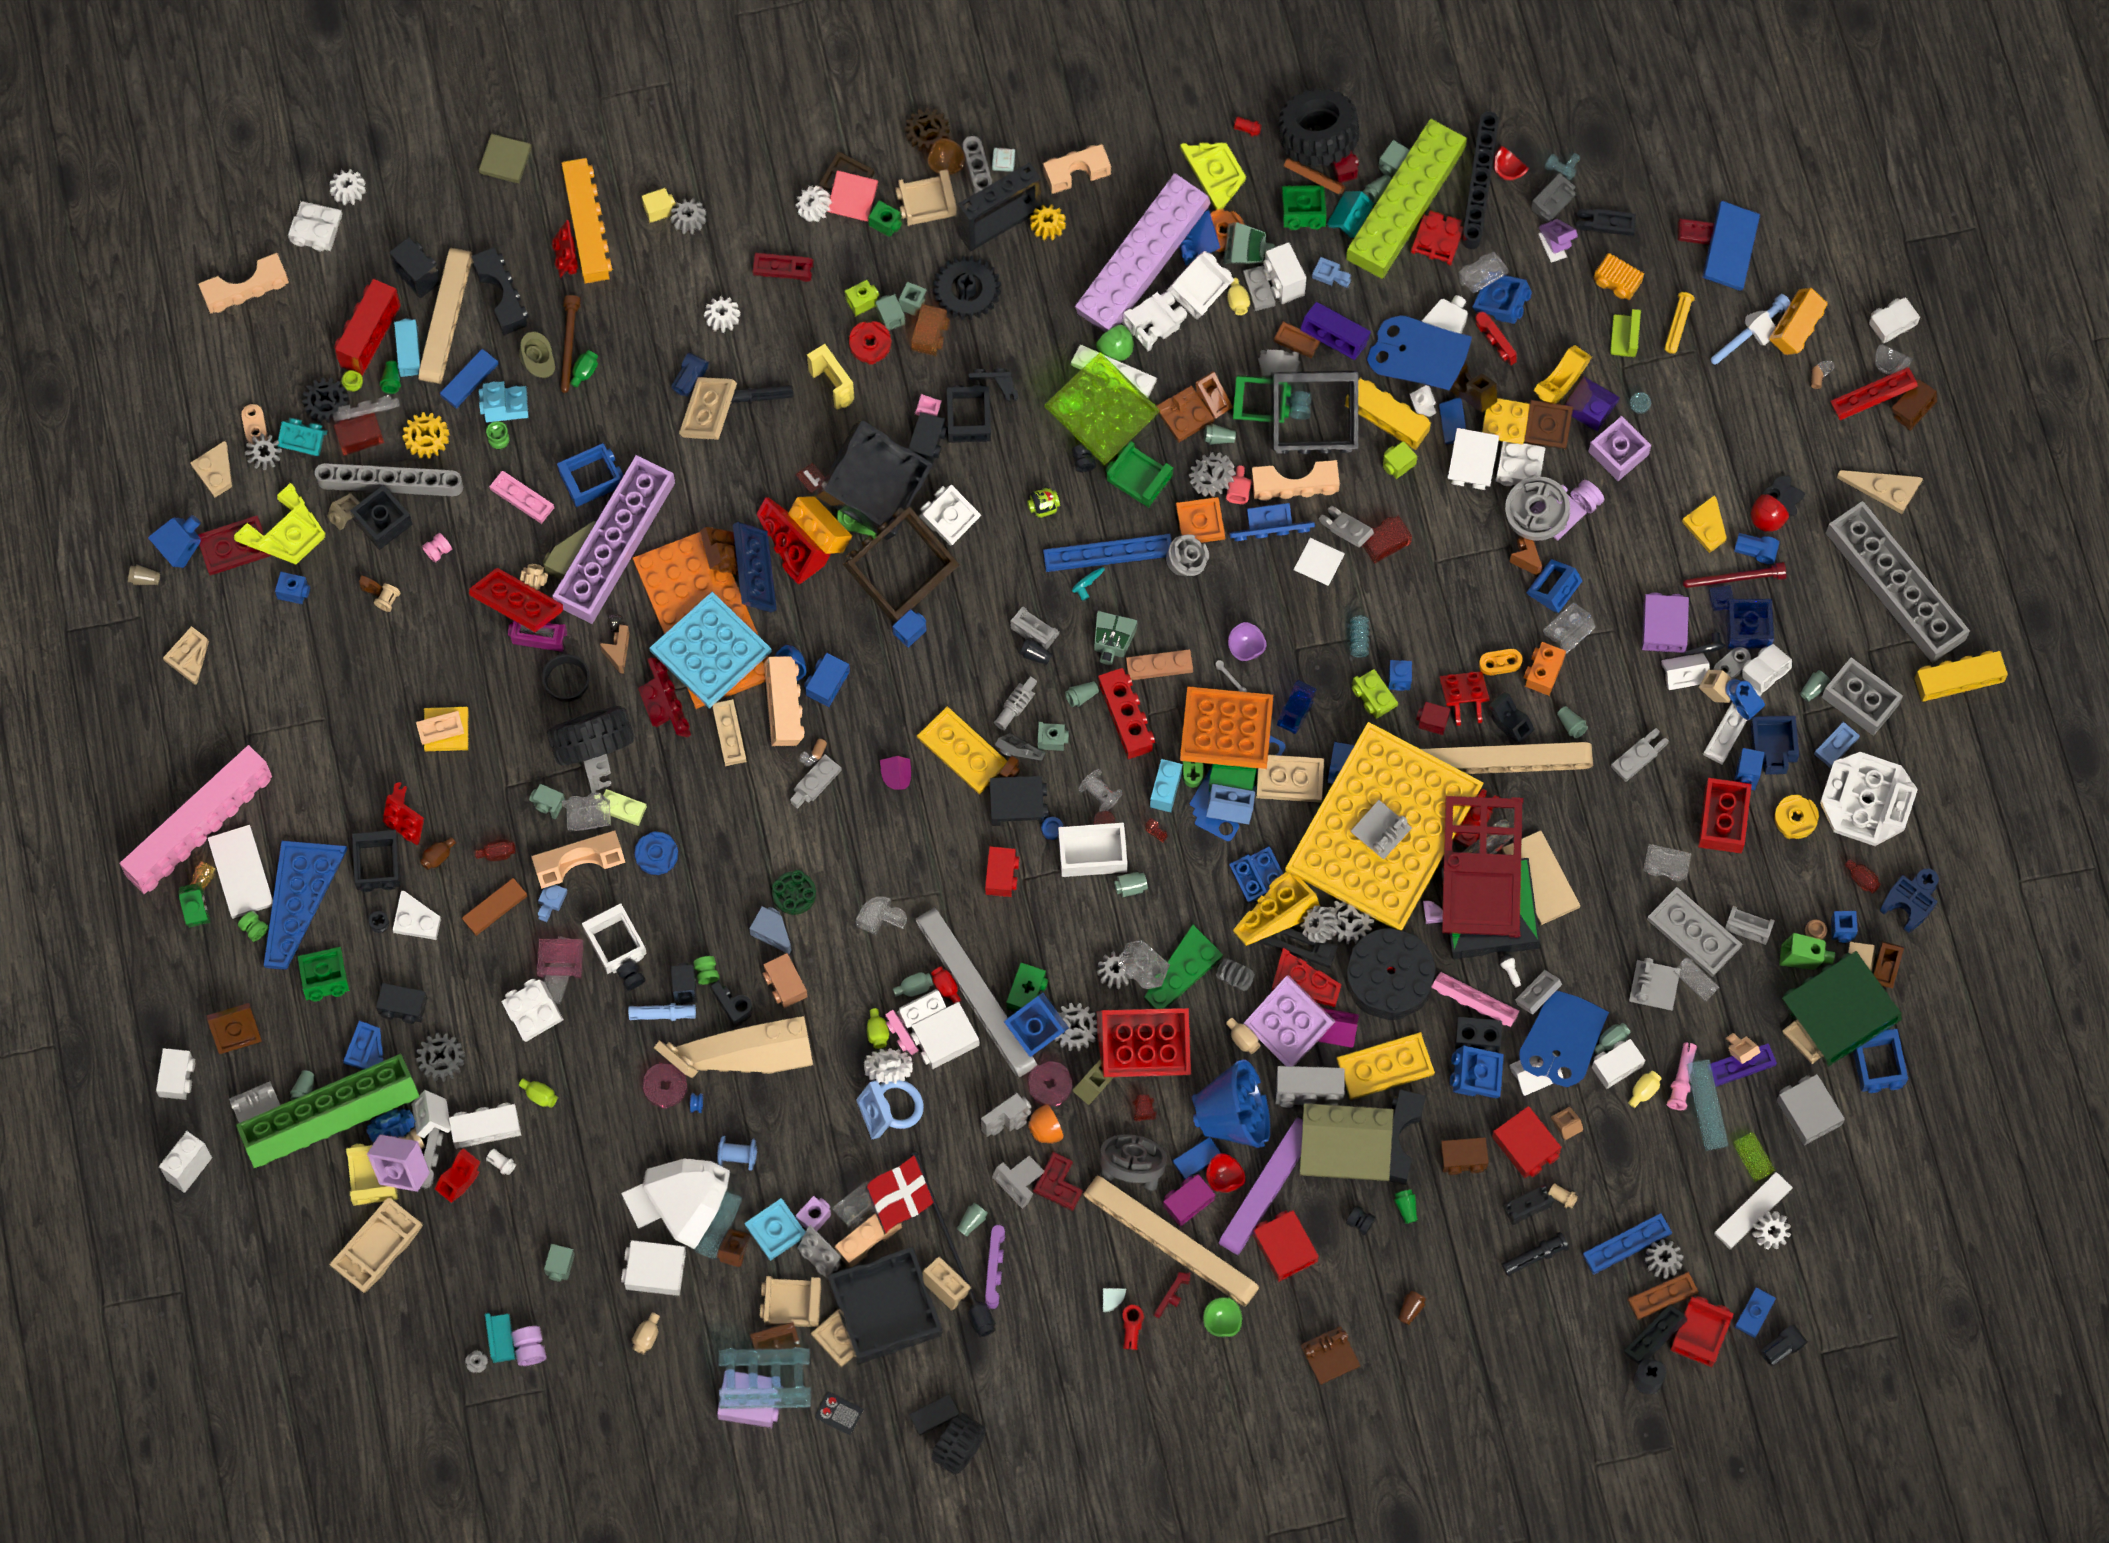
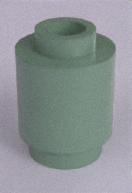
[1114,872,1148,898]

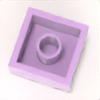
[1589,416,1651,481]
[367,1135,430,1192]

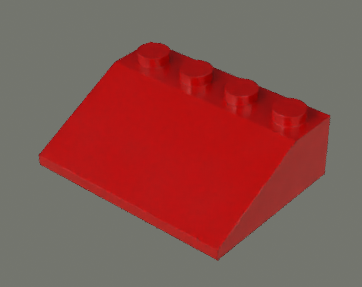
[1097,1008,1191,1077]

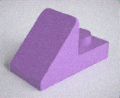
[1539,219,1578,254]

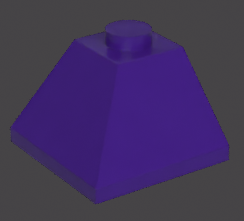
[1565,377,1620,432]

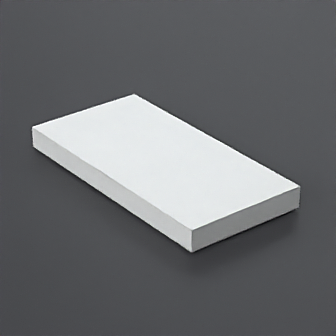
[208,825,273,919]

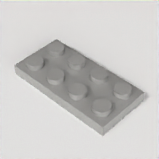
[1647,887,1743,977]

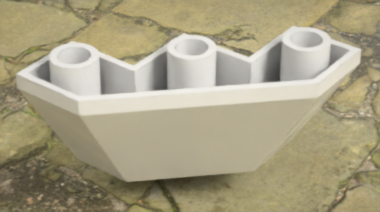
[643,1159,730,1249]

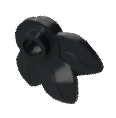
[1763,476,1805,516]

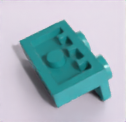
[277,418,327,456]

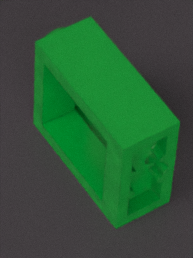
[1233,375,1291,423]

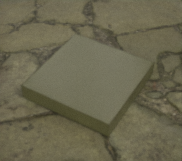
[479,134,532,183]

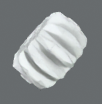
[330,169,366,205]
[796,186,832,222]
[704,296,740,333]
[1753,1211,1791,1249]

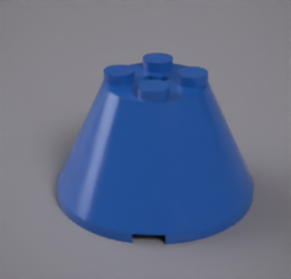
[1192,1059,1270,1148]

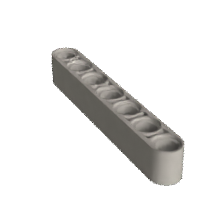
[315,464,463,496]

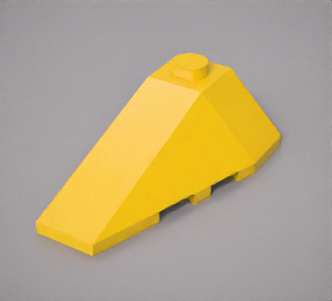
[1233,872,1320,946]

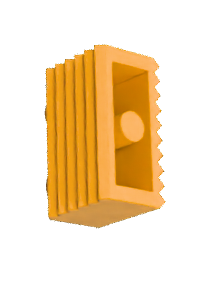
[1594,253,1644,300]

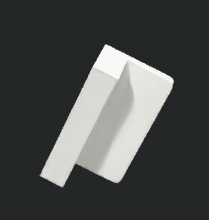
[1661,653,1710,690]
[1509,1053,1563,1095]
[412,1090,451,1138]

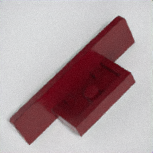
[638,657,691,737]

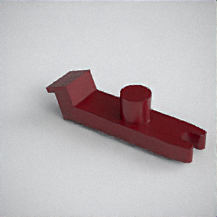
[1154,1272,1191,1319]

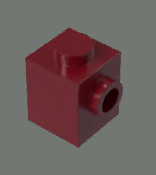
[1330,151,1359,183]
[1416,702,1450,735]

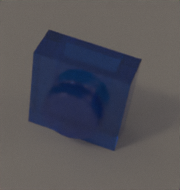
[1709,585,1735,611]

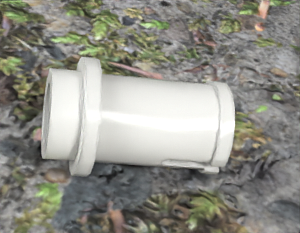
[486,1149,516,1175]

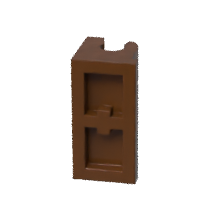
[1892,379,1937,431]
[750,1322,801,1363]

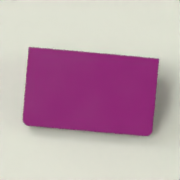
[1318,1008,1359,1047]

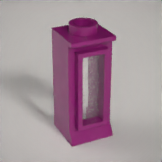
[508,621,567,652]

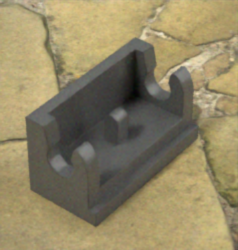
[1531,173,1576,223]

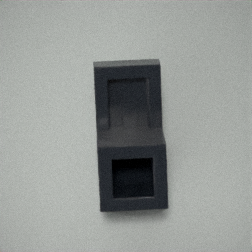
[1489,692,1535,744]

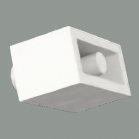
[1592,1039,1645,1089]
[156,1049,195,1100]

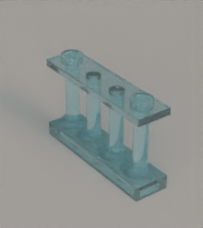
[719,1347,811,1409]

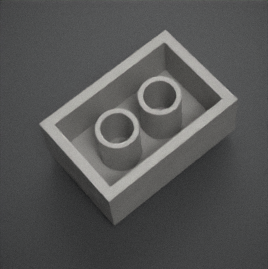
[1822,657,1903,736]
[1276,1066,1345,1108]

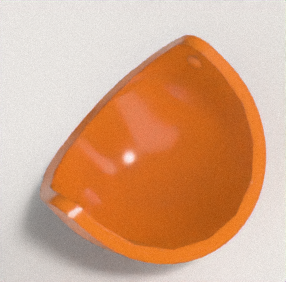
[1029,1104,1063,1143]

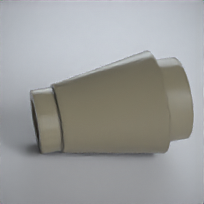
[128,564,160,585]

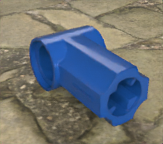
[1734,533,1780,564]

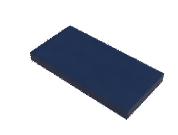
[733,522,777,612]

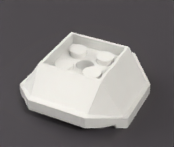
[1820,752,1918,846]

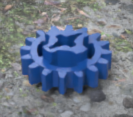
[367,1108,415,1142]

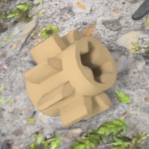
[520,564,548,590]

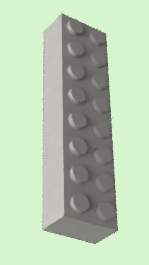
[1826,501,1970,663]

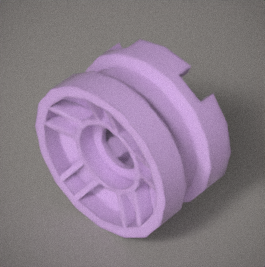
[1571,480,1604,513]

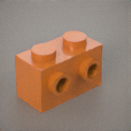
[1524,642,1566,696]

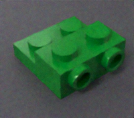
[1282,186,1326,230]
[298,947,350,1002]

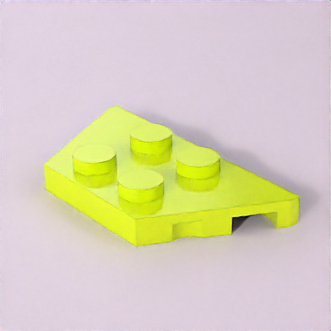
[1180,143,1246,210]

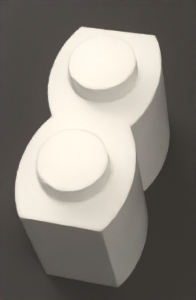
[1869,298,1920,343]
[1742,644,1792,693]

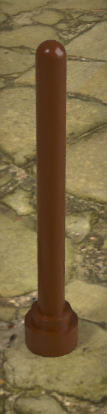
[561,295,581,393]

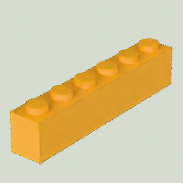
[562,158,612,283]

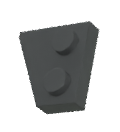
[995,733,1046,760]

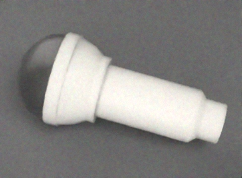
[1500,955,1521,988]

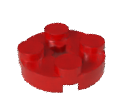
[849,321,891,364]

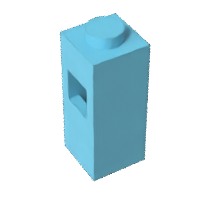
[395,319,421,377]

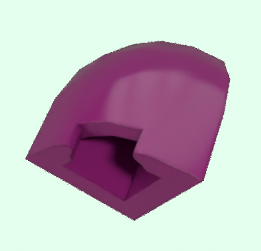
[880,756,911,790]

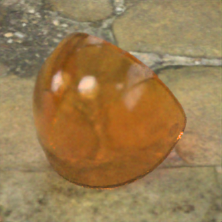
[928,139,965,175]

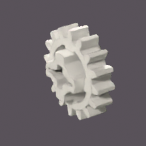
[864,1048,912,1084]

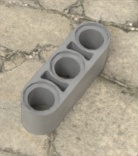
[963,136,992,194]

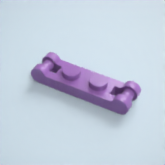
[985,1225,1005,1309]

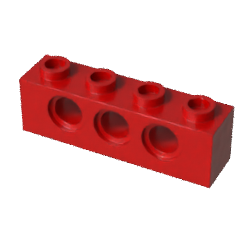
[1098,668,1155,760]

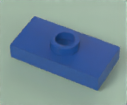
[1735,1288,1776,1338]

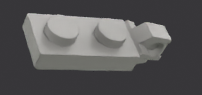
[790,754,842,809]

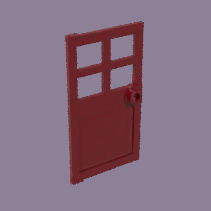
[1442,796,1523,938]

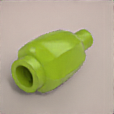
[867,1008,889,1049]
[519,1078,558,1108]

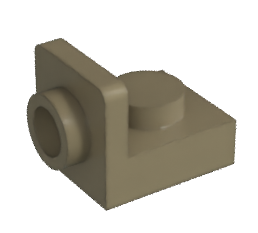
[327,493,360,530]

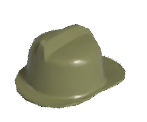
[519,332,555,378]

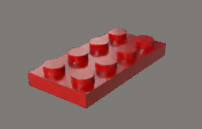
[469,568,563,633]

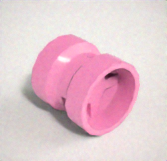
[422,533,452,562]

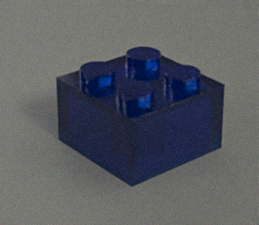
[1726,599,1774,649]

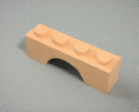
[199,253,289,314]
[1251,460,1340,501]
[531,831,625,889]

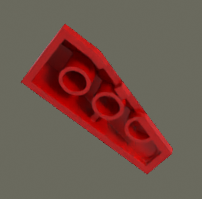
[757,497,831,584]

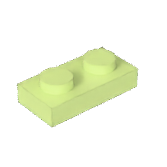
[598,789,647,826]

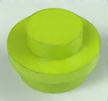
[341,371,363,391]

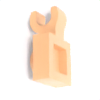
[1726,1033,1760,1064]

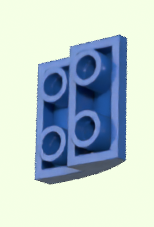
[1229,846,1284,903]

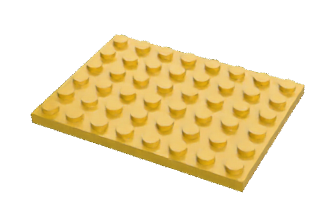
[1285,722,1483,931]

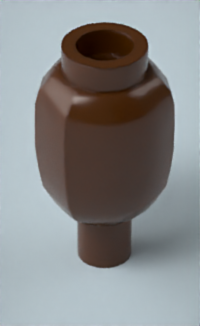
[420,837,456,870]

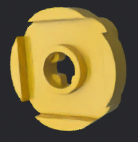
[1774,795,1819,839]

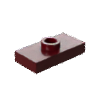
[1678,219,1715,245]

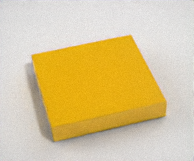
[424,707,468,751]

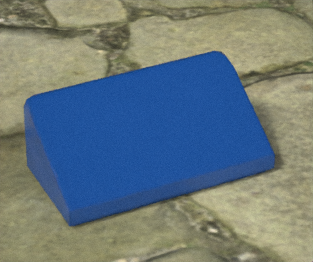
[1439,398,1466,444]

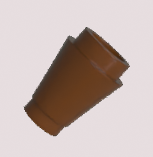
[1398,1290,1426,1325]

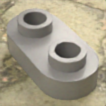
[1713,647,1751,679]

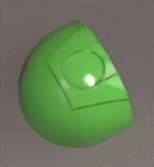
[1096,325,1134,361]
[1204,1298,1242,1337]

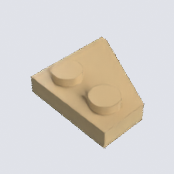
[191,441,232,498]
[163,626,209,685]

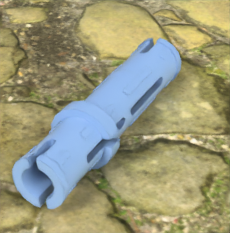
[629,1003,696,1021]

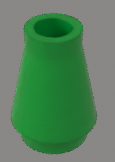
[380,361,401,394]
[1394,1189,1418,1224]

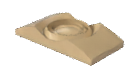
[330,1197,423,1293]

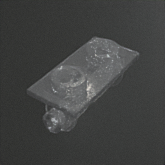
[1673,957,1720,1002]

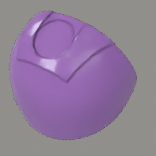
[1228,622,1266,661]

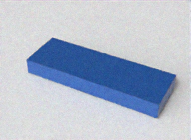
[440,349,498,409]

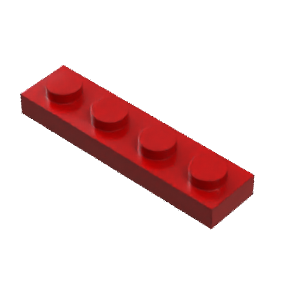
[1831,367,1918,420]

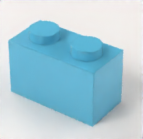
[1150,759,1183,812]

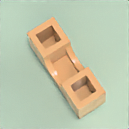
[1043,144,1111,194]
[835,1213,902,1268]

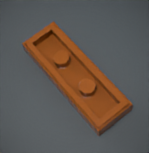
[1284,158,1346,194]
[462,878,527,936]
[1628,1272,1698,1320]

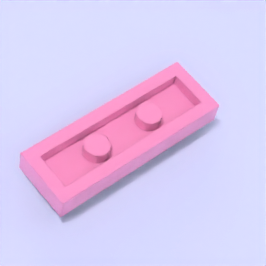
[490,471,554,524]

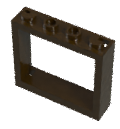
[843,507,959,622]

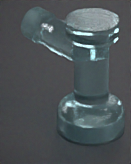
[1544,153,1580,181]

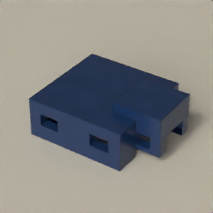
[1750,716,1799,775]

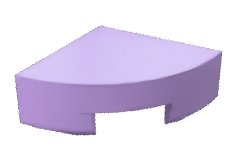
[1423,901,1443,924]

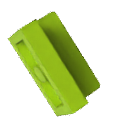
[1610,309,1641,357]

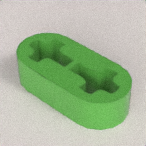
[1183,761,1203,788]

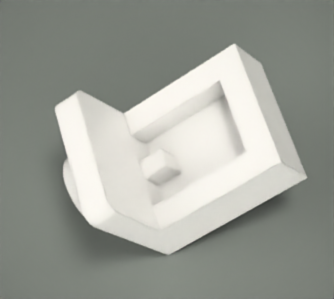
[1410,385,1436,417]

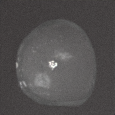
[1875,345,1914,375]

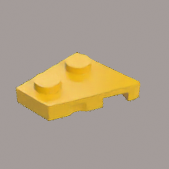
[1682,496,1727,553]

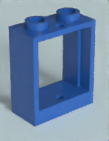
[557,443,623,507]
[1853,1029,1908,1093]

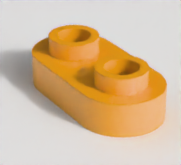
[1479,649,1522,676]

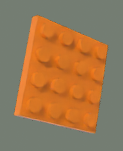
[1180,687,1273,769]

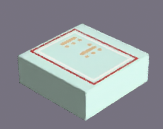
[993,148,1015,171]

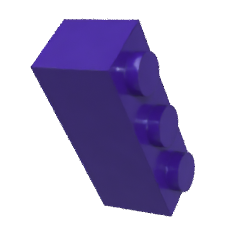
[1300,302,1371,360]

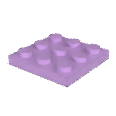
[1243,976,1336,1067]

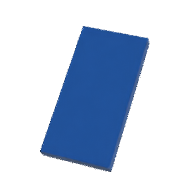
[1702,201,1760,291]

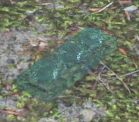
[695,1192,742,1260]

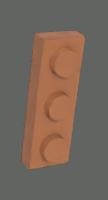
[1126,650,1193,680]

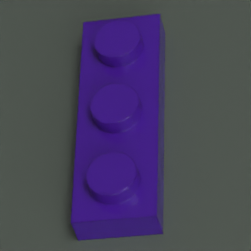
[1706,1043,1777,1087]

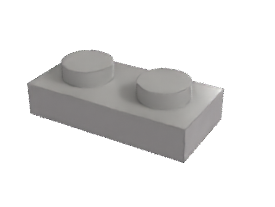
[1243,266,1275,311]
[1515,970,1562,1015]

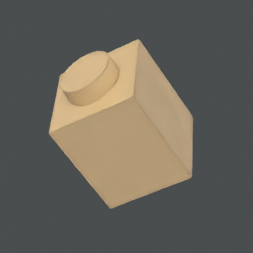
[1699,670,1732,703]

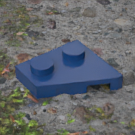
[343,1021,383,1070]

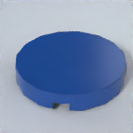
[635,832,678,875]

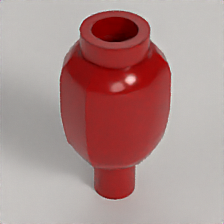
[931,966,961,1004]

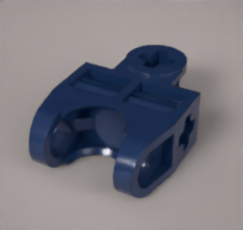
[1880,868,1939,933]

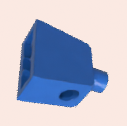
[148,515,201,568]

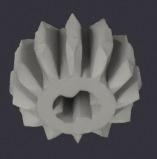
[671,198,706,234]
[245,434,282,470]
[1300,906,1339,943]
[1097,951,1134,990]
[1645,1240,1683,1278]

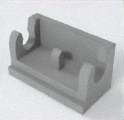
[1011,607,1059,650]
[584,754,611,794]
[1725,906,1775,945]

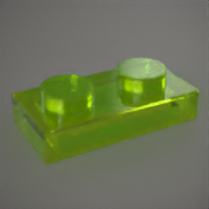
[1733,1132,1775,1182]

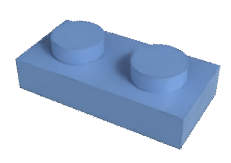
[1814,722,1860,768]

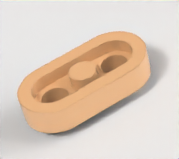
[242,404,268,445]

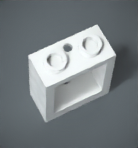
[582,904,646,974]

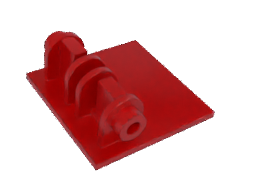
[552,220,578,277]

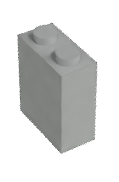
[1777,1075,1845,1145]

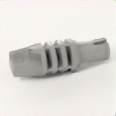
[994,676,1037,730]

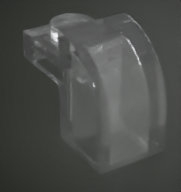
[856,896,907,935]

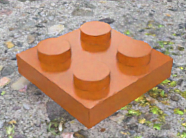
[1176,497,1225,543]

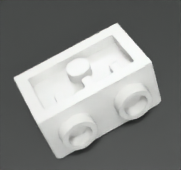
[897,989,946,1028]

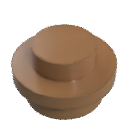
[1805,920,1827,940]

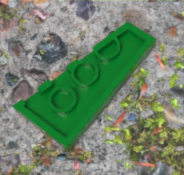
[1144,925,1223,1009]

